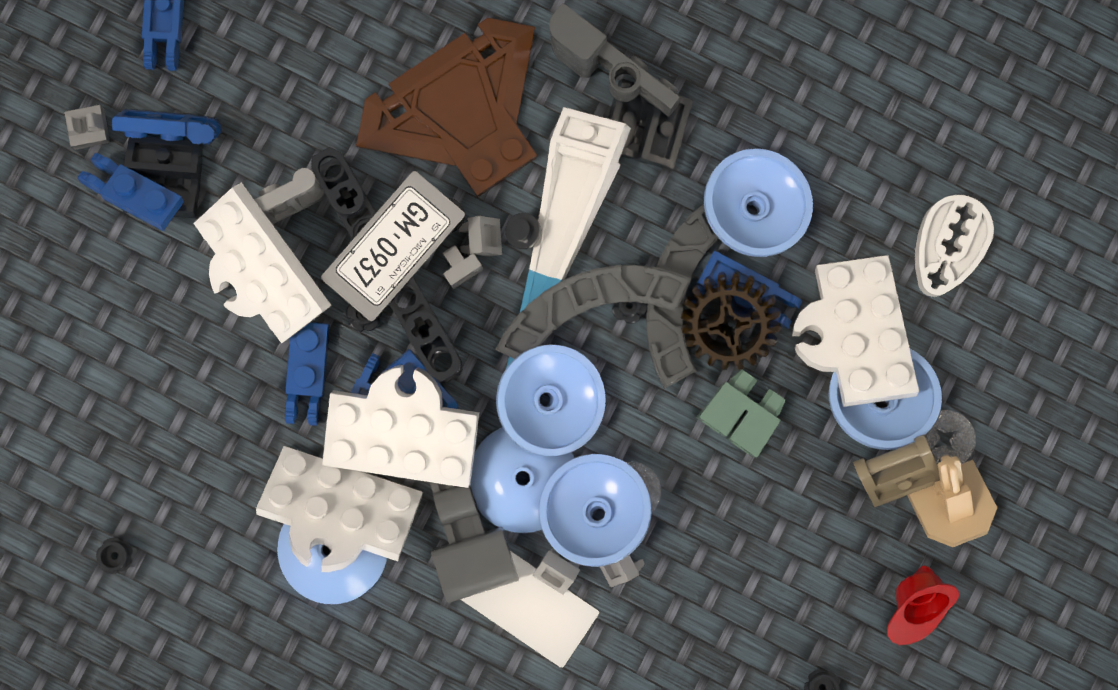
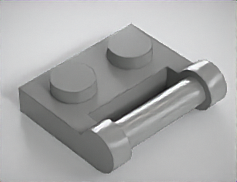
[254,168,326,224]

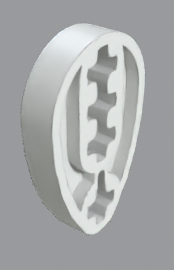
[915,195,994,297]

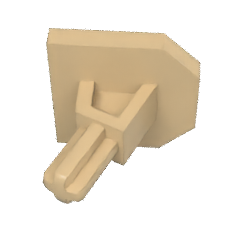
[907,455,997,547]

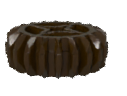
[681,271,781,370]

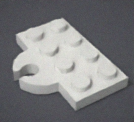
[193,183,332,343]
[792,255,919,407]
[322,365,480,488]
[256,446,423,572]

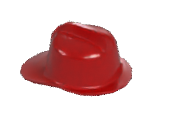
[887,565,959,645]

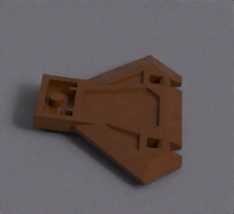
[356,18,537,198]

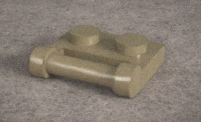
[853,434,940,507]

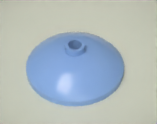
[704,149,813,257]
[496,345,606,456]
[829,349,942,450]
[470,427,574,533]
[539,454,651,567]
[277,524,387,604]

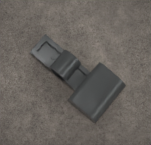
[549,3,680,117]
[430,482,519,603]

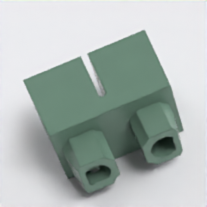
[696,369,785,458]

